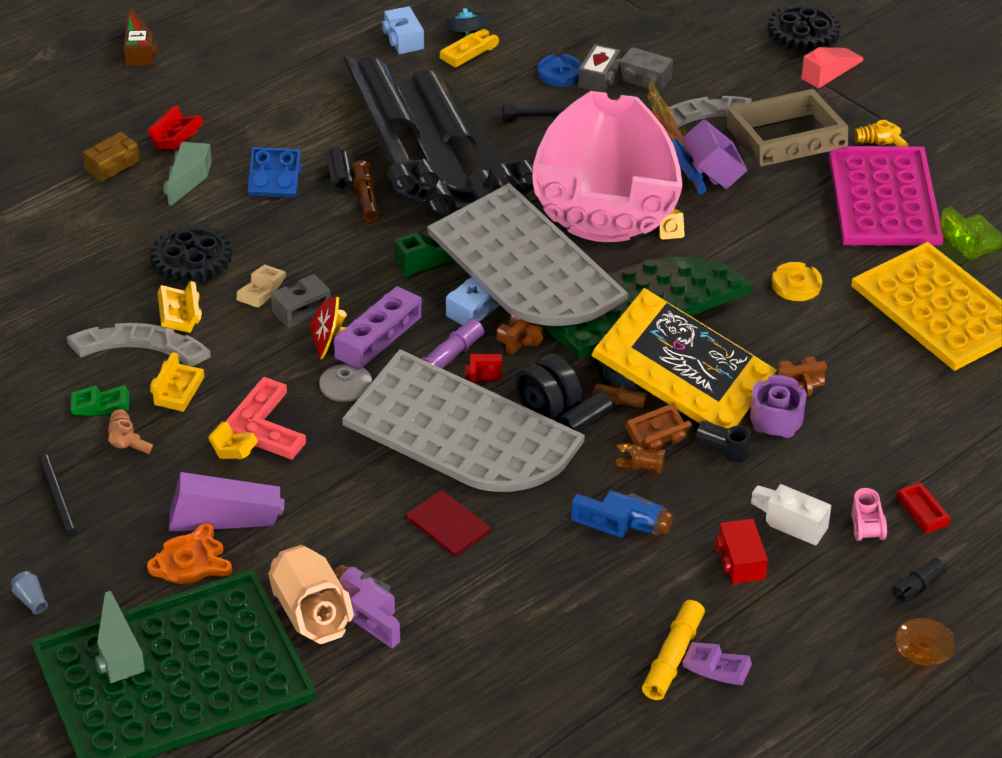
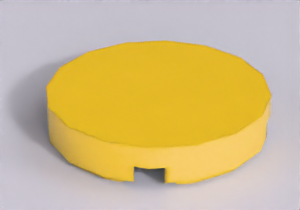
[771,262,822,301]

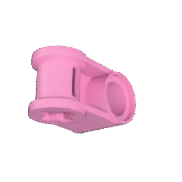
[851,488,887,541]

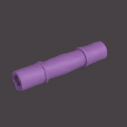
[421,319,484,369]

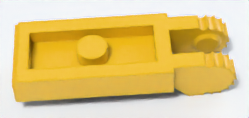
[440,28,499,68]

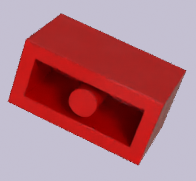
[715,519,768,584]

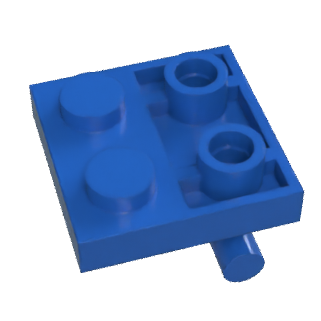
[248,147,302,198]

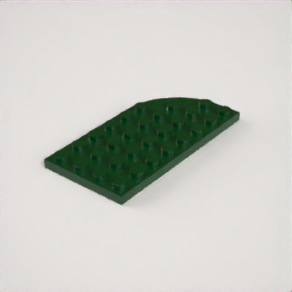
[538,257,753,359]

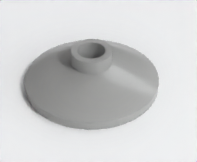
[319,364,372,402]

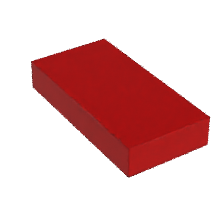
[896,482,951,534]

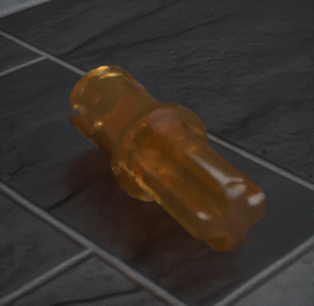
[593,383,647,410]

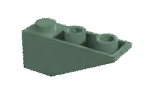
[164,142,212,205]

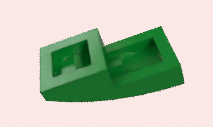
[71,385,129,416]

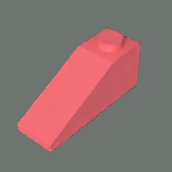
[801,47,863,89]

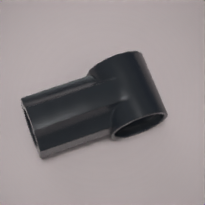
[696,421,750,462]

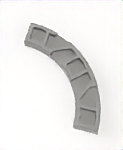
[656,96,752,135]
[67,323,211,367]

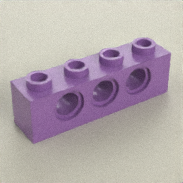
[334,286,422,370]

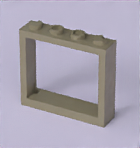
[727,89,848,167]

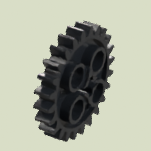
[767,3,841,53]
[150,224,232,285]

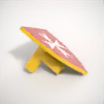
[309,297,347,359]

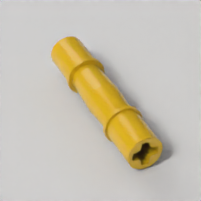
[642,600,705,700]

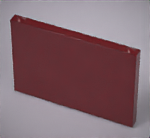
[406,490,491,556]

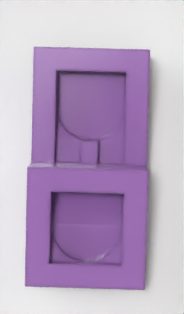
[682,642,752,685]

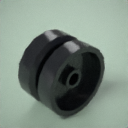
[515,353,582,420]

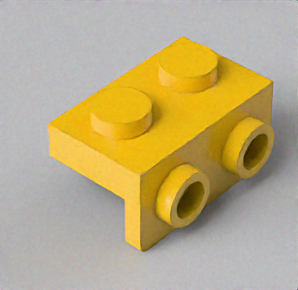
[157,281,202,333]
[150,352,204,412]

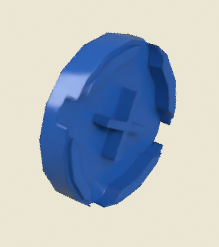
[538,54,582,87]

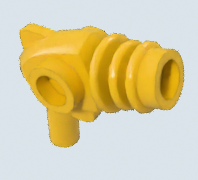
[854,120,908,147]

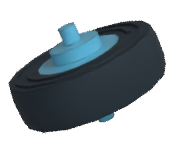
[446,8,487,36]

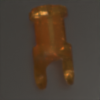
[615,443,665,473]

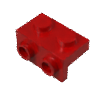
[147,106,204,150]

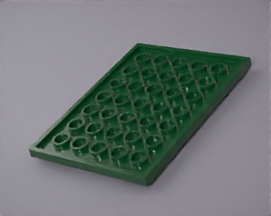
[31,569,317,758]

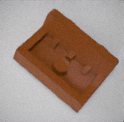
[625,403,692,453]

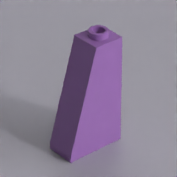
[169,472,284,531]

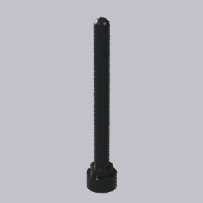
[502,103,567,122]

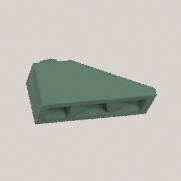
[95,591,145,683]

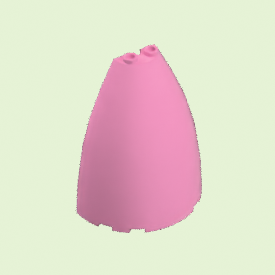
[532,91,682,242]

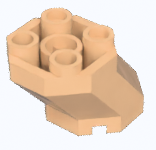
[268,545,354,644]

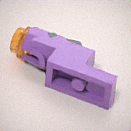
[334,565,400,649]

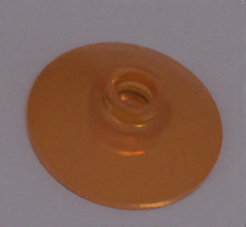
[895,618,955,666]

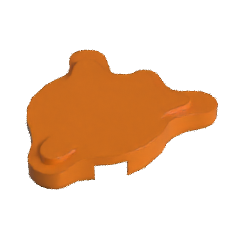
[147,523,232,584]

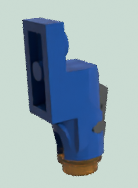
[571,490,674,538]

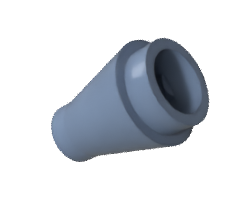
[11,571,48,614]

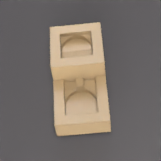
[237,265,286,308]

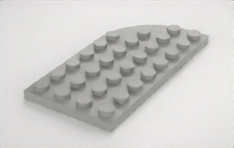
[427,183,628,326]
[343,349,585,492]

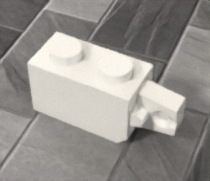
[751,484,831,546]

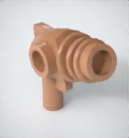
[108,409,153,454]

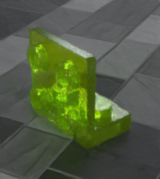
[941,206,1002,260]

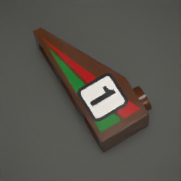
[124,8,158,66]

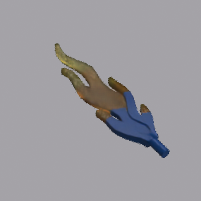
[647,80,706,194]

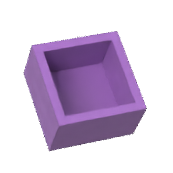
[683,119,748,189]

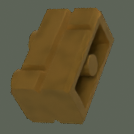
[82,132,140,182]

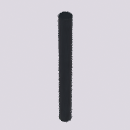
[39,454,77,537]

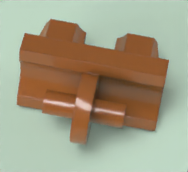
[497,315,543,355]
[778,356,827,397]

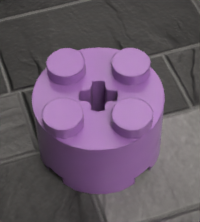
[750,375,806,438]

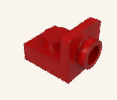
[465,354,502,384]

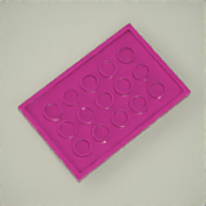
[829,146,943,246]

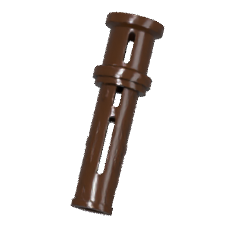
[350,161,379,222]

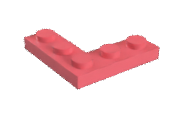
[225,377,306,460]

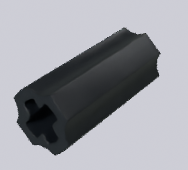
[326,147,353,194]
[558,390,613,432]

